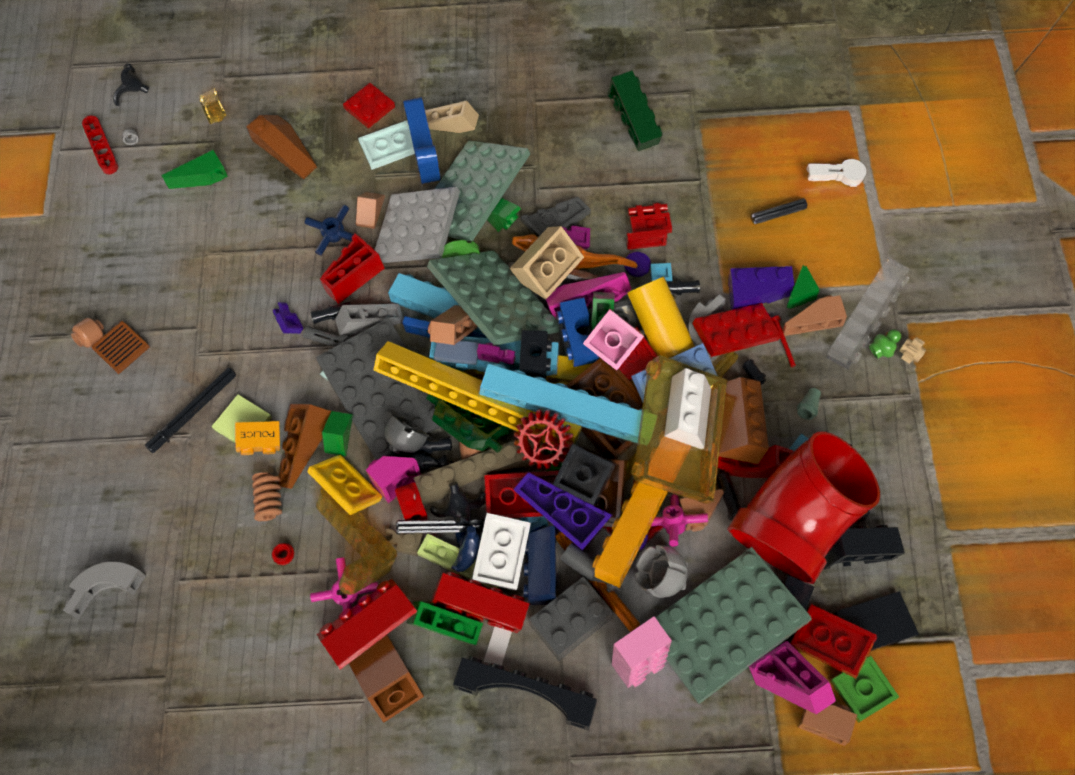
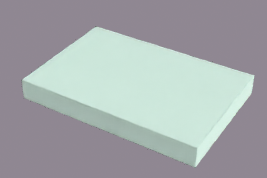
[358,120,415,170]

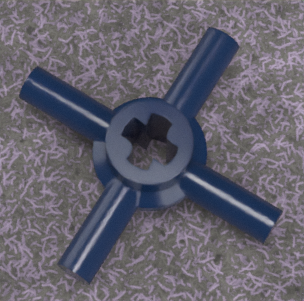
[305,205,360,256]

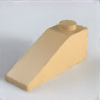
[425,101,479,133]

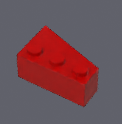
[320,233,385,304]

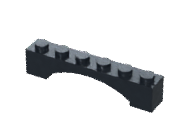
[453,656,597,731]

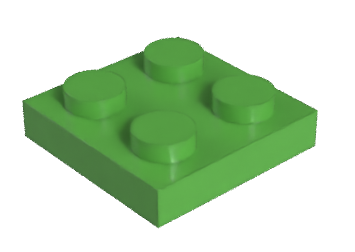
[831,656,899,723]

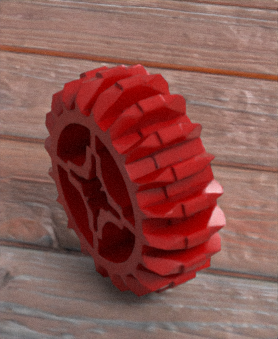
[514,409,573,469]

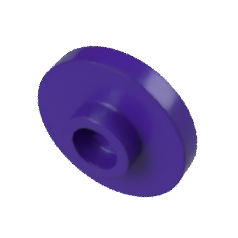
[624,252,651,277]

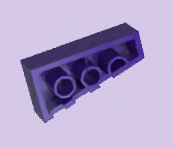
[513,472,612,550]

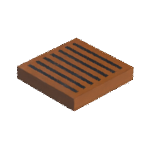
[91,321,150,374]

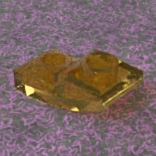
[199,88,227,124]

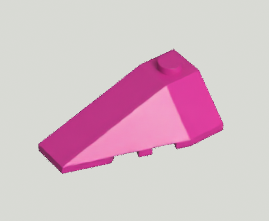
[546,272,632,319]

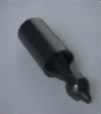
[389,450,454,472]

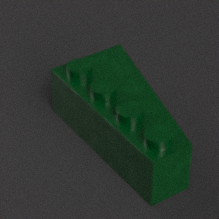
[607,70,662,151]

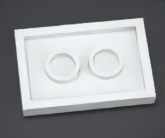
[472,513,531,590]

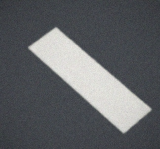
[484,627,512,666]

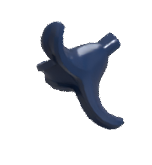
[451,526,481,572]

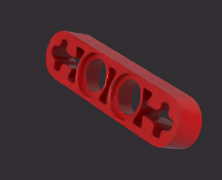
[82,115,119,175]

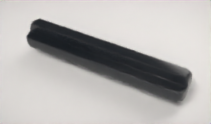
[751,198,808,224]

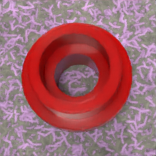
[272,543,295,565]

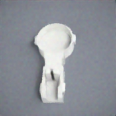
[806,159,866,187]

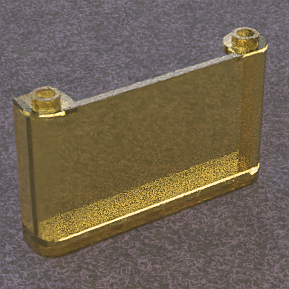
[631,355,727,504]

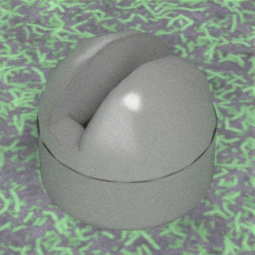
[122,128,138,145]

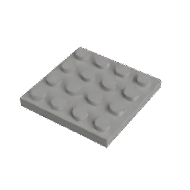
[375,187,460,263]

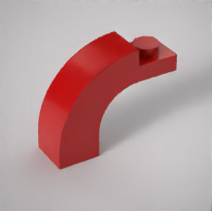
[712,445,793,478]

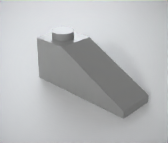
[335,304,404,336]

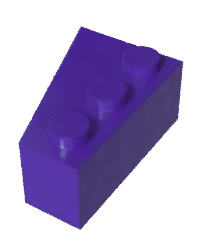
[728,266,794,310]

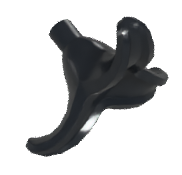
[113,63,149,106]
[430,482,486,525]

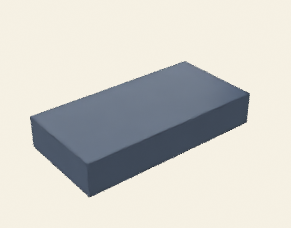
[434,341,479,365]

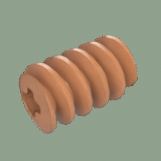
[252,473,282,522]

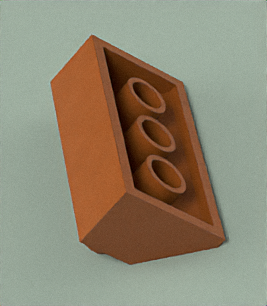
[711,377,769,464]

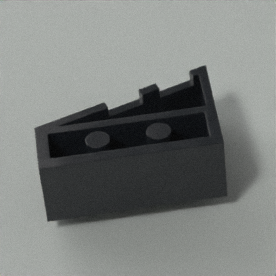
[823,525,905,570]

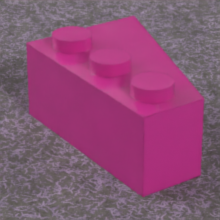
[749,641,836,714]

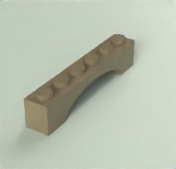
[414,436,545,505]

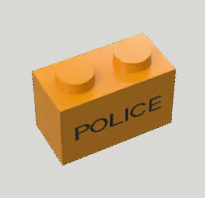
[235,421,280,455]

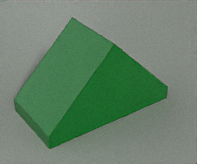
[787,265,820,309]
[322,411,353,456]

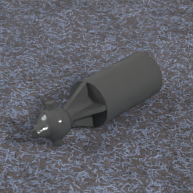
[560,543,623,593]

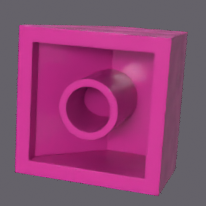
[366,456,421,504]

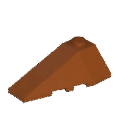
[246,115,317,179]
[278,404,331,489]

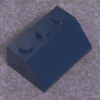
[524,526,556,605]

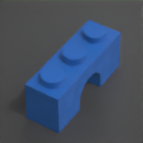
[557,298,599,367]

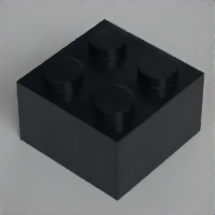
[553,444,617,505]

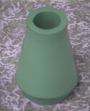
[797,388,821,420]

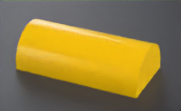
[627,277,695,363]

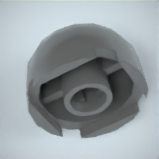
[384,414,428,454]

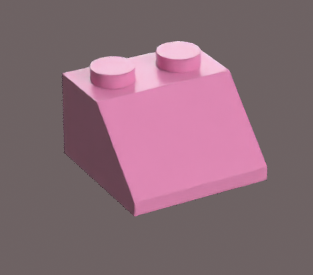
[583,309,644,370]

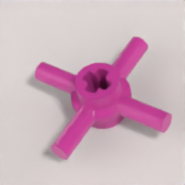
[651,495,708,547]
[310,557,379,611]

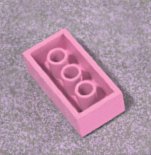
[612,617,672,688]

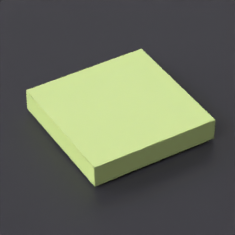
[211,395,272,443]

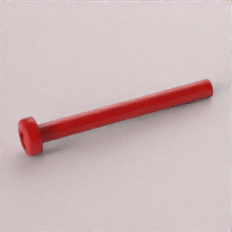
[771,315,796,367]

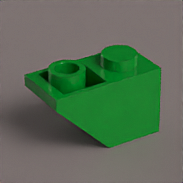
[487,198,521,233]

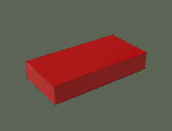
[626,229,667,250]

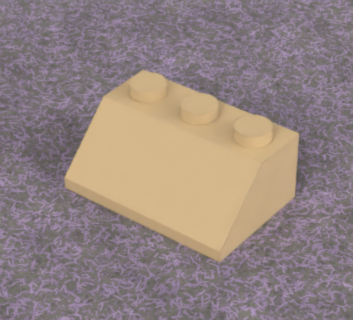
[510,226,584,299]

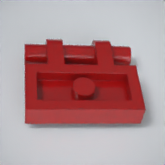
[628,203,672,233]

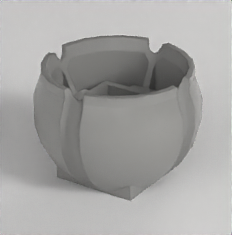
[635,545,688,598]

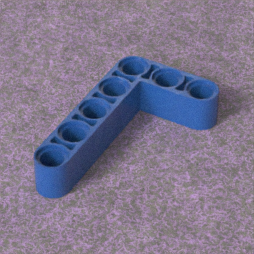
[403,97,441,184]

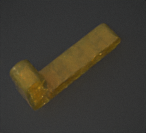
[316,487,397,595]

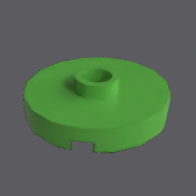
[442,240,480,258]

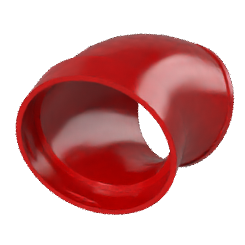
[727,431,880,584]

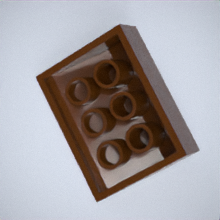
[566,358,662,459]

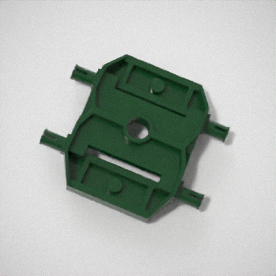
[426,394,513,453]

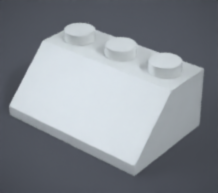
[664,368,711,449]

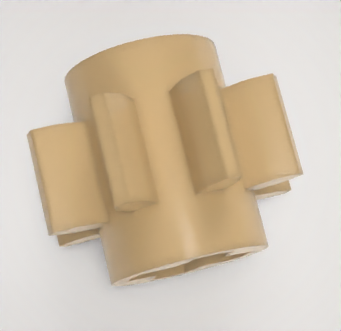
[900,337,926,364]

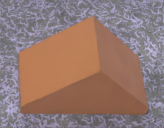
[356,192,385,229]

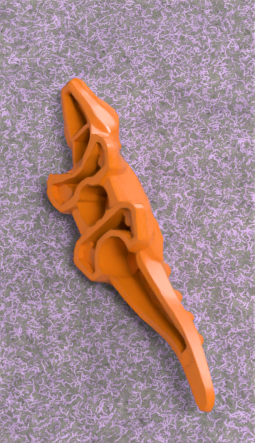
[512,234,638,270]

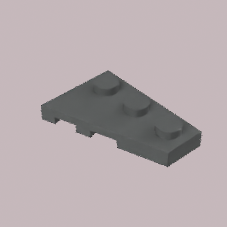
[521,197,591,237]

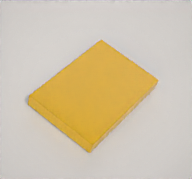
[307,455,383,515]

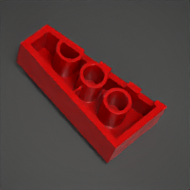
[430,572,530,633]

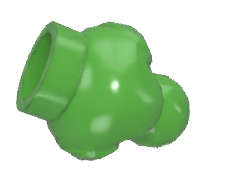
[869,329,901,359]

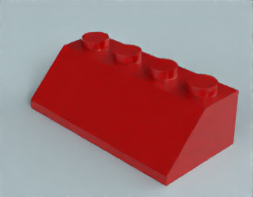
[485,471,559,518]
[316,579,417,670]

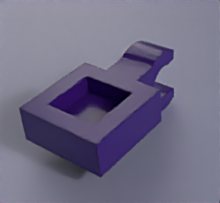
[273,302,304,334]

